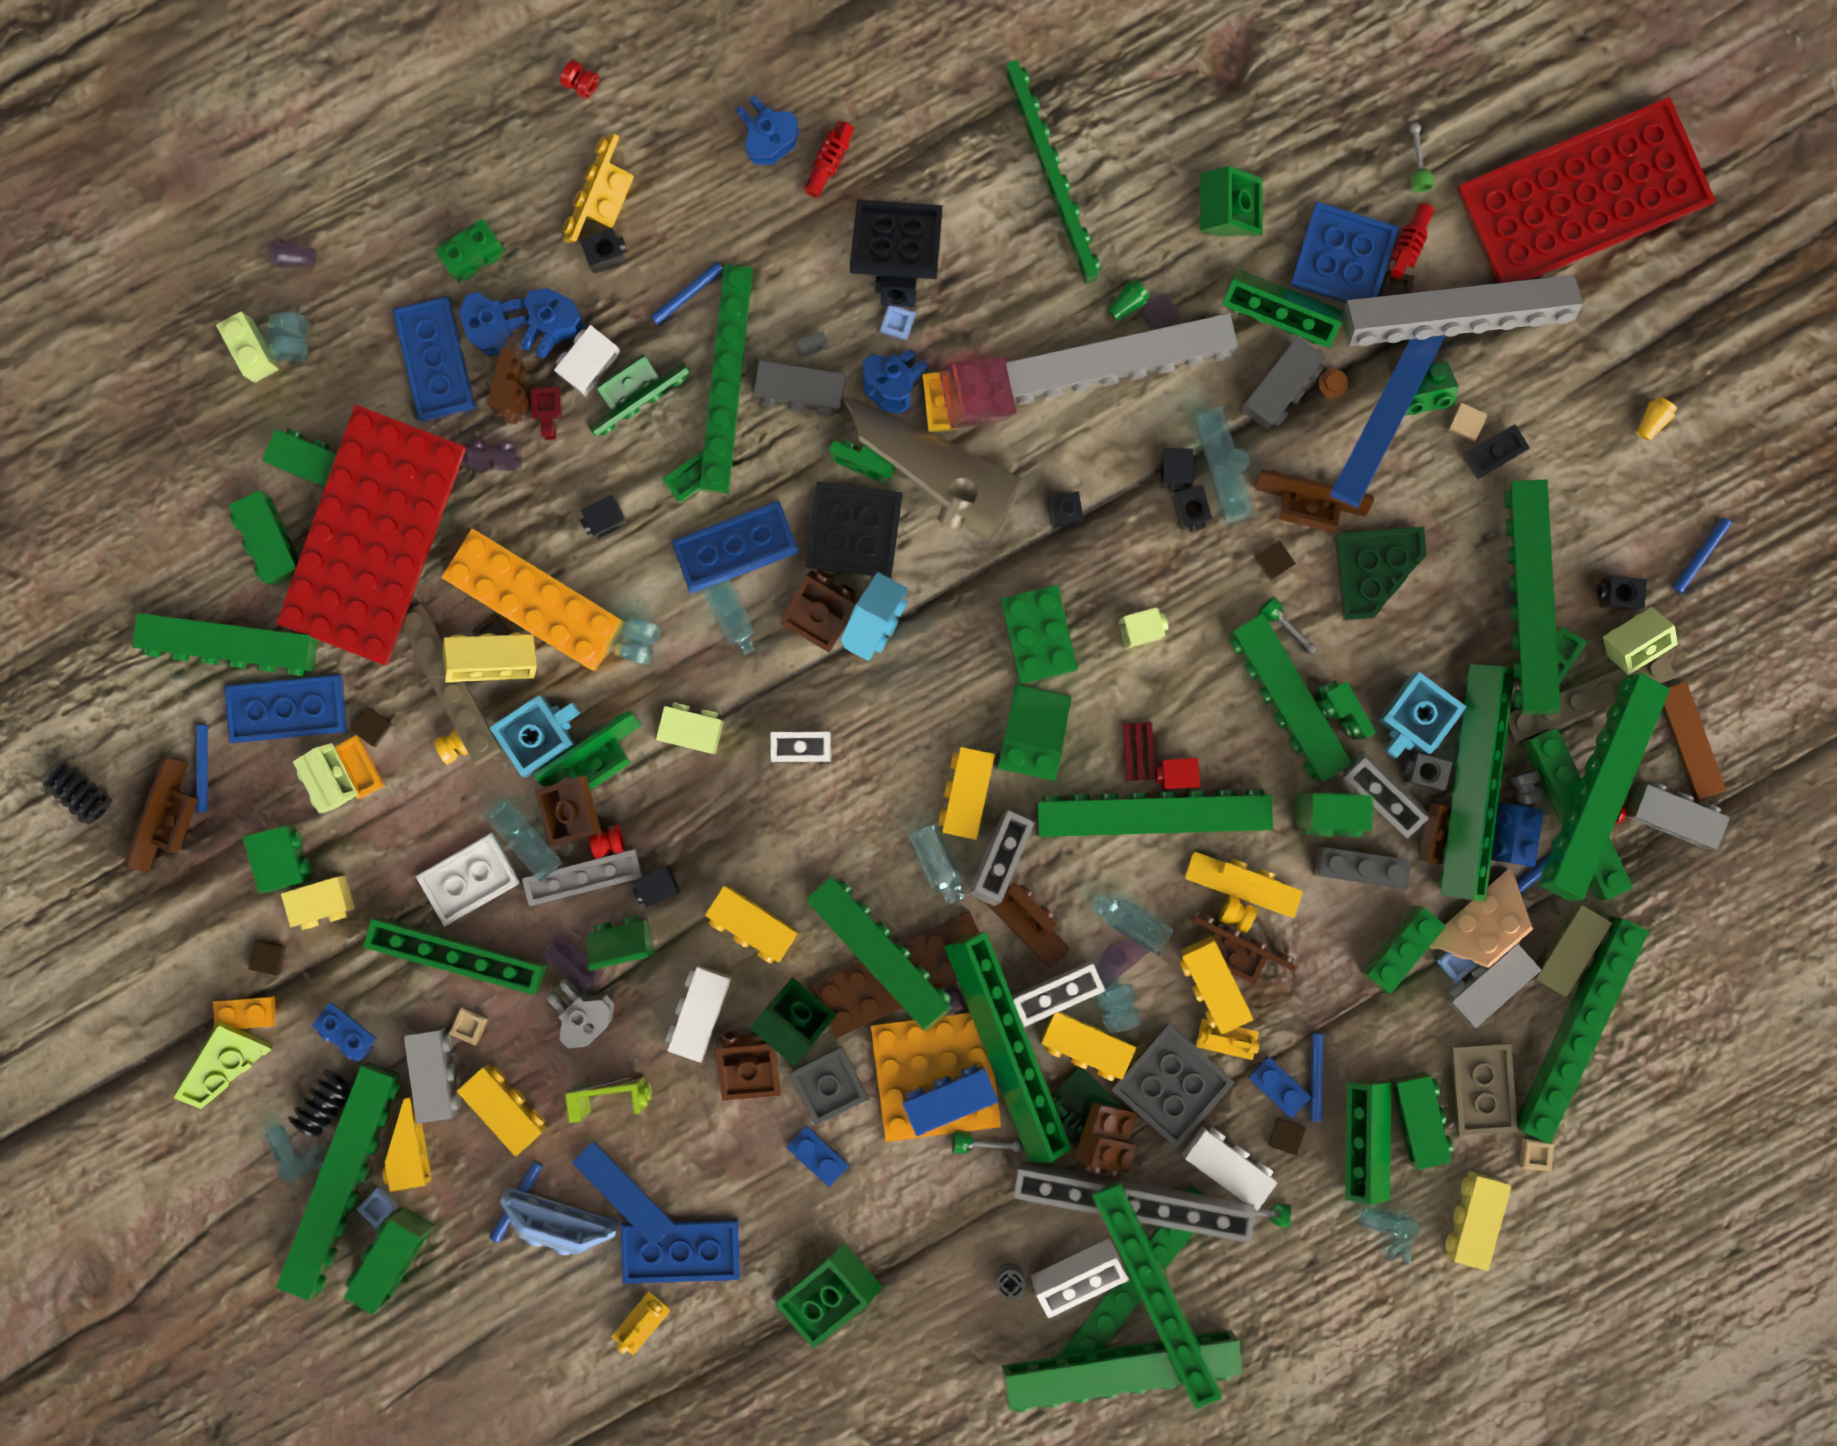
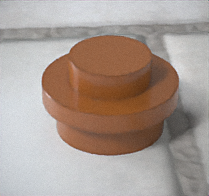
[1318,369,1348,398]

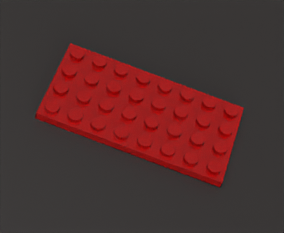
[1456,97,1716,283]
[276,404,467,666]

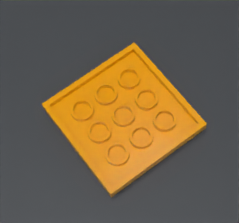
[871,1012,1001,1142]

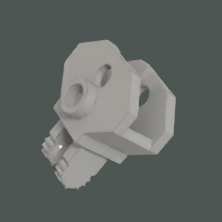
[546,979,615,1048]

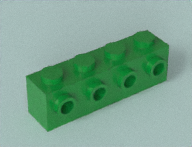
[1222,268,1343,348]
[1345,1079,1391,1205]

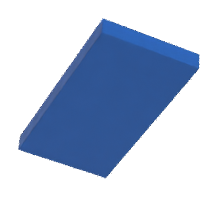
[392,296,477,422]
[672,500,799,594]
[224,674,348,743]
[621,1219,741,1284]

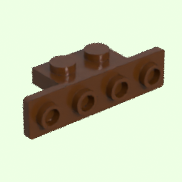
[1255,469,1374,533]
[123,757,198,872]
[969,882,1070,968]
[1188,912,1299,985]

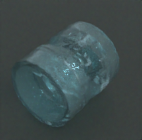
[268,313,309,361]
[614,616,662,666]
[1096,983,1142,1033]

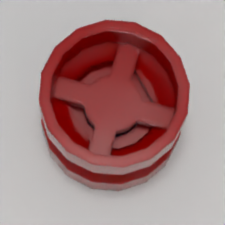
[560,59,600,100]
[589,824,625,859]

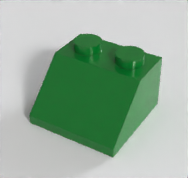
[1199,166,1263,236]
[242,826,312,894]
[587,915,655,971]

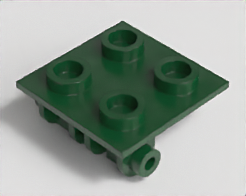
[1051,1067,1122,1145]

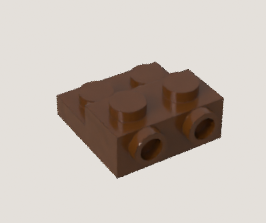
[487,348,530,425]
[780,570,860,653]
[535,776,601,847]
[715,1031,781,1101]
[1074,1102,1138,1177]

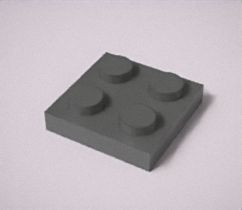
[789,1046,868,1126]

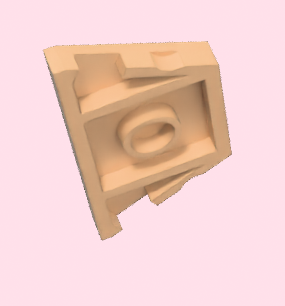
[1429,868,1533,968]

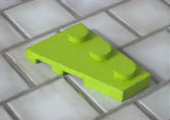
[174,1021,273,1109]

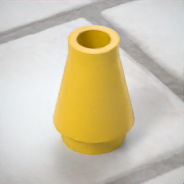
[1635,396,1677,441]

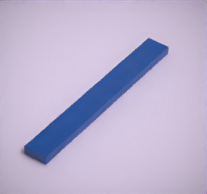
[1330,335,1445,508]

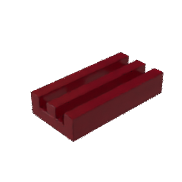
[1122,722,1156,781]

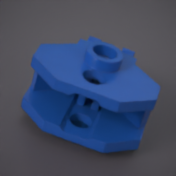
[735,95,799,165]
[521,288,585,359]
[459,292,530,357]
[863,349,929,414]

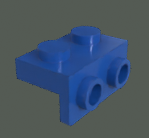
[1491,803,1544,867]
[311,1003,376,1062]

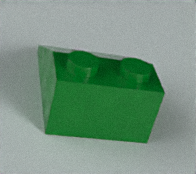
[997,684,1072,781]
[775,1242,882,1349]

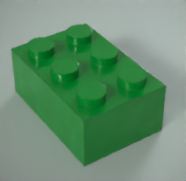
[999,585,1078,685]
[1295,793,1373,837]
[343,1207,434,1316]

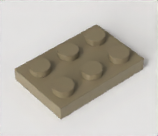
[1450,1043,1518,1136]

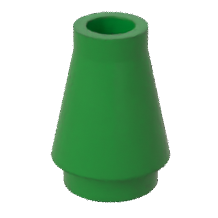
[1107,279,1151,322]

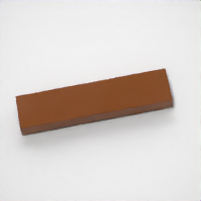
[1662,681,1727,800]

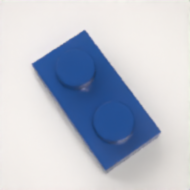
[1247,1056,1312,1118]
[786,1124,849,1187]

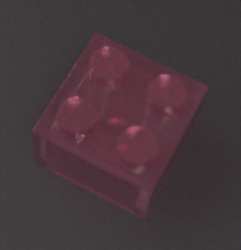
[939,357,1016,429]

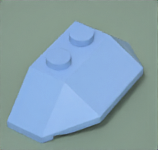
[500,1186,618,1255]

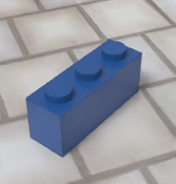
[903,1064,998,1137]

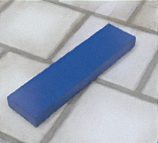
[572,1141,676,1247]

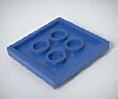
[1290,202,1399,304]

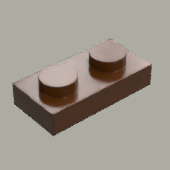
[1418,803,1451,865]

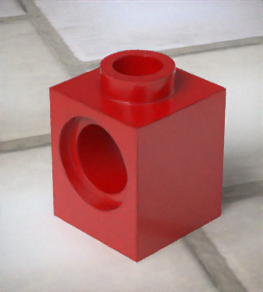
[1155,758,1200,789]

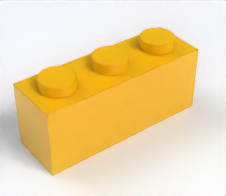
[938,747,995,840]
[705,885,799,964]
[1179,935,1254,1035]
[1040,1011,1136,1081]
[457,1064,547,1157]

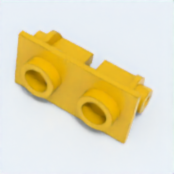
[1196,1018,1260,1060]
[611,1291,671,1356]

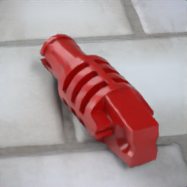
[803,121,854,198]
[1390,203,1435,280]

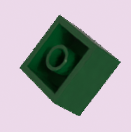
[749,977,837,1066]

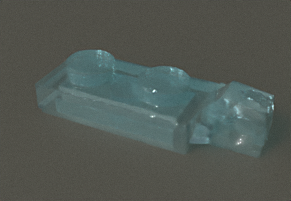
[702,580,755,655]
[909,823,964,905]
[1092,894,1173,956]

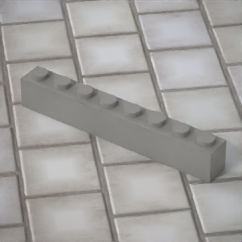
[1342,275,1583,346]
[1003,313,1238,405]
[1014,1161,1256,1243]

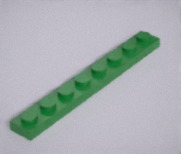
[1005,59,1101,285]
[699,265,753,494]
[1092,1181,1223,1410]
[1057,1184,1206,1356]

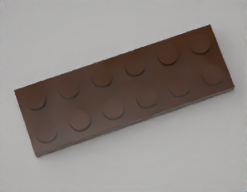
[812,911,980,1039]

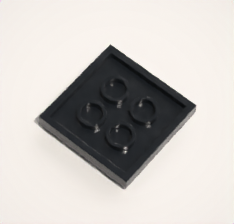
[850,199,943,279]
[805,481,903,579]

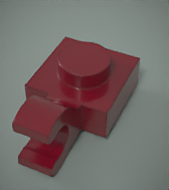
[531,387,563,440]

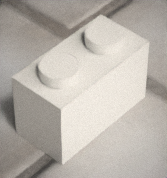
[554,325,622,397]
[771,732,831,762]

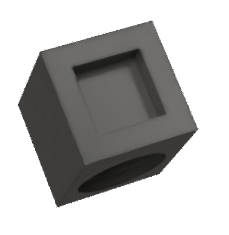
[1403,753,1453,791]

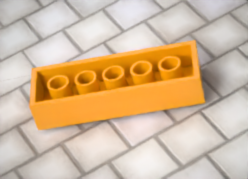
[441,528,626,672]

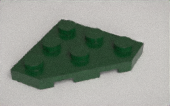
[1335,526,1427,621]

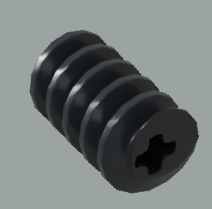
[43,763,113,824]
[288,1069,351,1137]

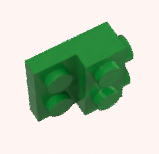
[829,440,897,484]
[1314,680,1376,740]

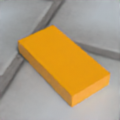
[334,735,385,799]

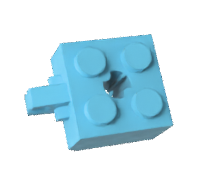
[841,572,908,661]
[1377,672,1466,758]
[489,696,581,777]

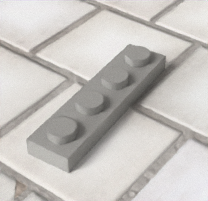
[522,849,643,907]

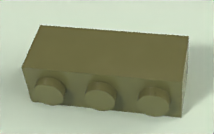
[1532,903,1612,998]

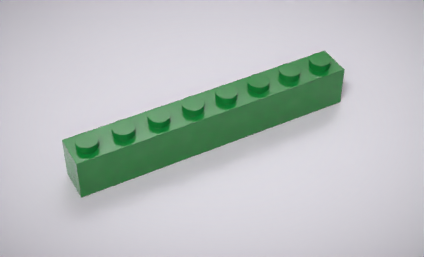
[1504,479,1561,715]
[1439,664,1514,901]
[1538,673,1670,901]
[1036,789,1273,837]
[1517,916,1650,1144]
[944,932,1072,1162]
[276,1062,402,1301]
[1002,1329,1242,1412]

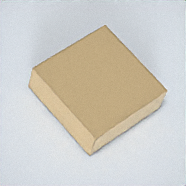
[1448,403,1488,442]
[449,1006,489,1046]
[1519,1138,1555,1172]

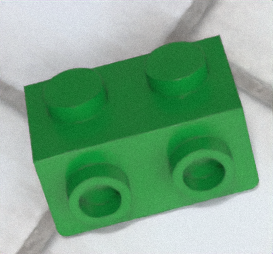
[435,219,506,282]
[1391,361,1459,416]

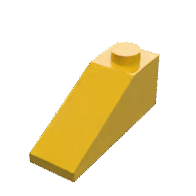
[383,1095,432,1192]

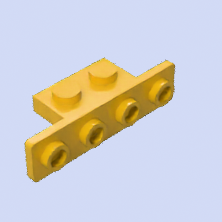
[562,133,634,243]
[1185,852,1303,918]

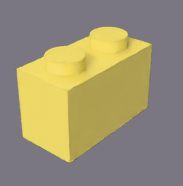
[281,876,355,930]

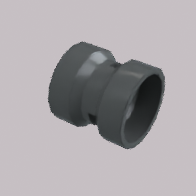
[1510,769,1547,806]
[995,1263,1025,1300]

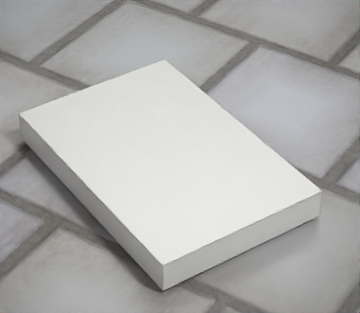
[415,833,522,927]

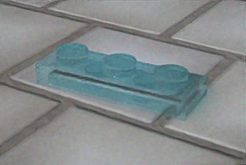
[484,797,563,882]

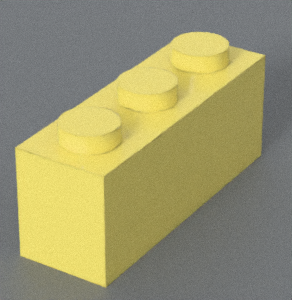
[442,632,537,682]
[1445,1170,1512,1271]

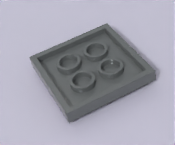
[1110,1023,1235,1148]

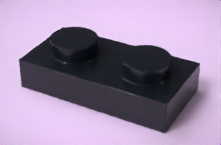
[1463,424,1530,479]

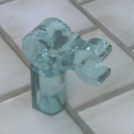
[264,1126,324,1183]
[1360,1207,1419,1265]

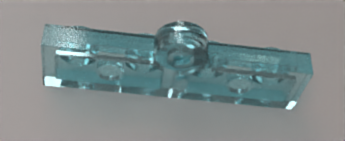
[1193,406,1255,525]

